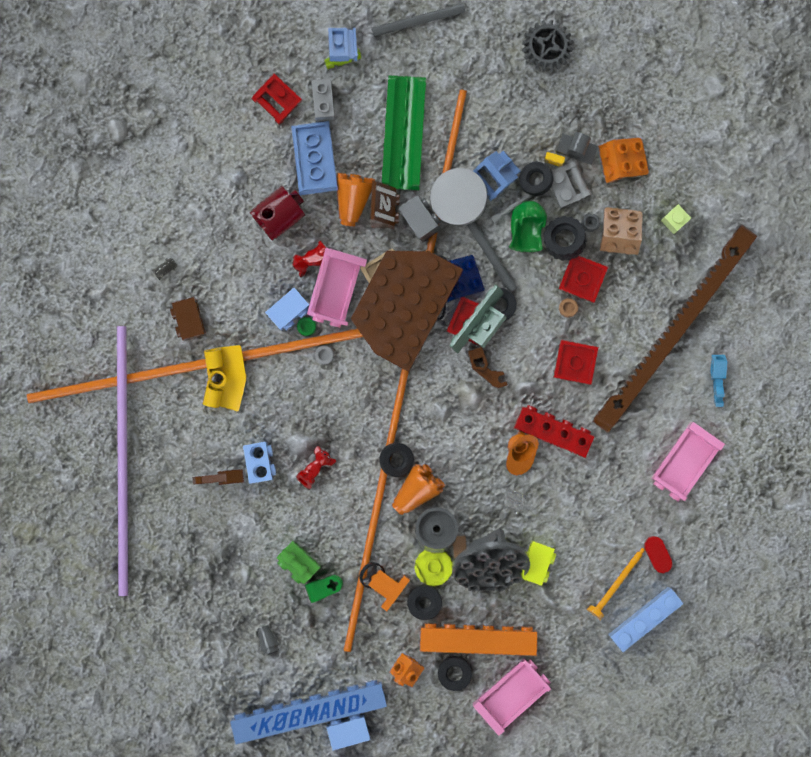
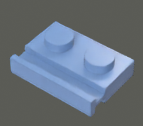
[328,28,357,61]

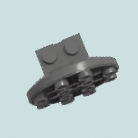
[452,528,530,592]

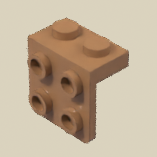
[600,207,642,255]

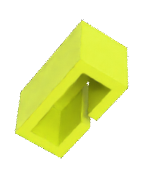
[521,540,556,586]

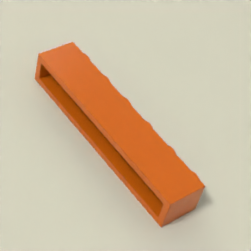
[420,623,537,656]

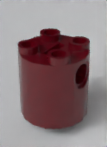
[250,185,306,241]

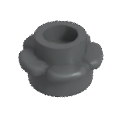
[581,213,600,232]

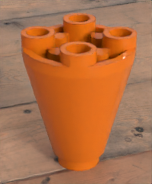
[336,173,375,227]
[392,464,445,515]

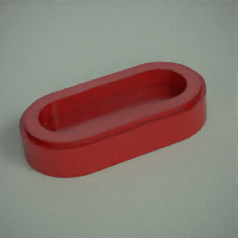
[644,536,672,573]

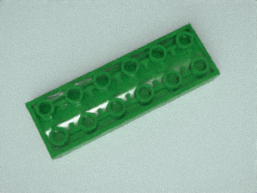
[382,75,426,191]

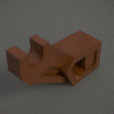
[468,347,508,388]
[192,469,244,485]

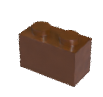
[170,297,206,341]

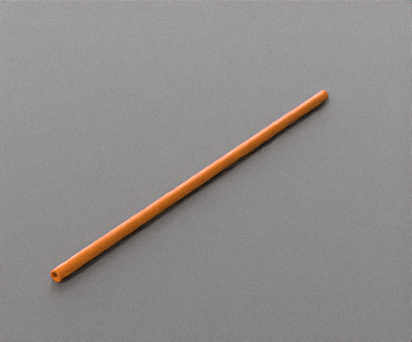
[27,329,363,403]

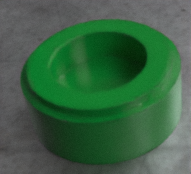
[297,317,316,336]

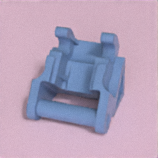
[473,151,521,201]

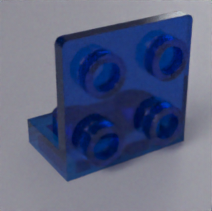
[447,255,485,303]

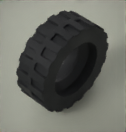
[543,216,587,261]

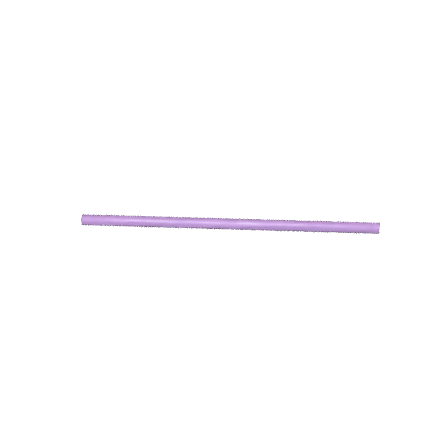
[117,326,128,596]

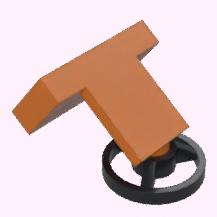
[359,562,410,611]

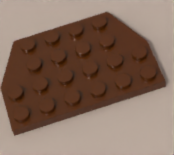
[351,251,464,372]

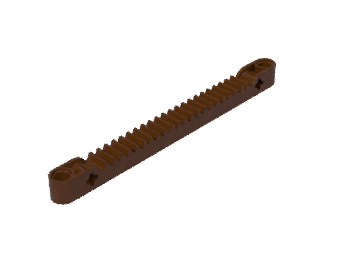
[592,224,757,433]

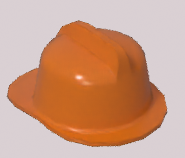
[506,431,539,476]

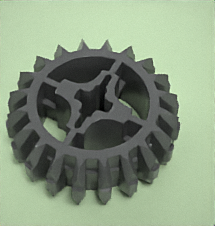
[522,20,573,72]

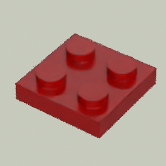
[558,255,608,303]
[553,340,599,385]

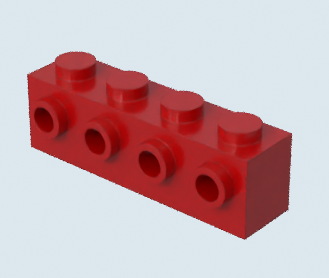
[513,405,595,458]

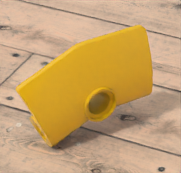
[202,345,246,412]

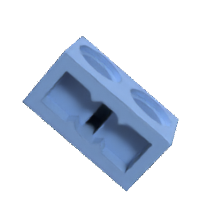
[243,442,276,484]

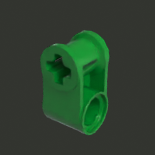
[304,575,343,603]

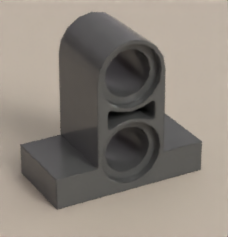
[556,132,598,165]

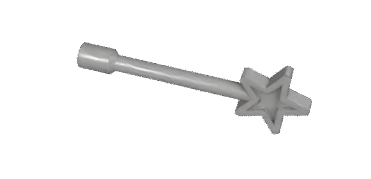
[490,178,549,224]

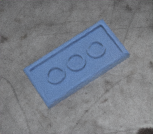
[291,121,338,195]

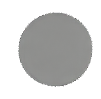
[430,168,488,226]

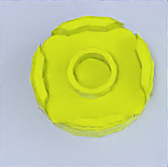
[414,550,452,586]

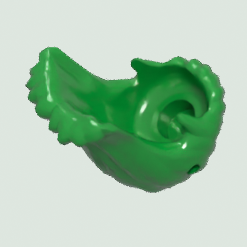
[509,201,547,252]

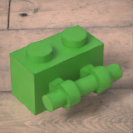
[276,540,321,584]

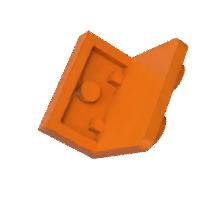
[598,138,649,183]

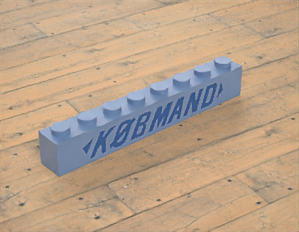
[230,680,387,744]

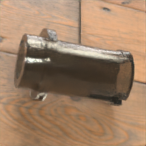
[152,257,178,280]

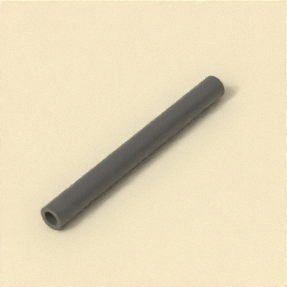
[372,3,465,37]
[467,221,517,292]

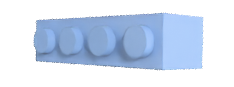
[608,587,683,652]

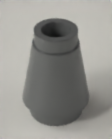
[257,625,279,656]

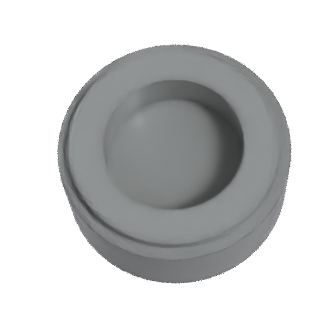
[315,345,334,365]

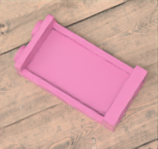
[307,248,367,328]
[651,422,725,502]
[473,658,551,736]

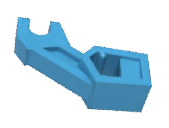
[710,355,728,407]

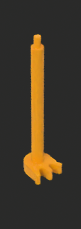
[587,548,645,621]

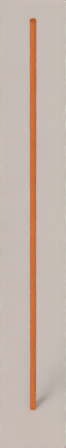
[344,90,467,652]

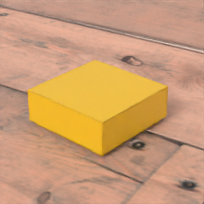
[544,152,565,167]

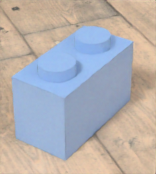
[265,288,309,331]
[327,714,370,750]

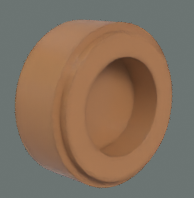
[559,298,578,318]

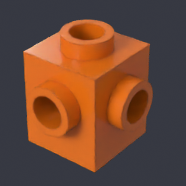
[390,653,424,687]

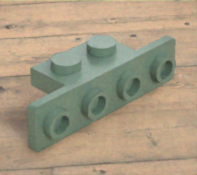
[450,285,507,353]

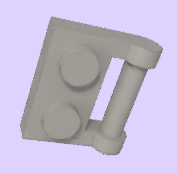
[551,160,592,209]

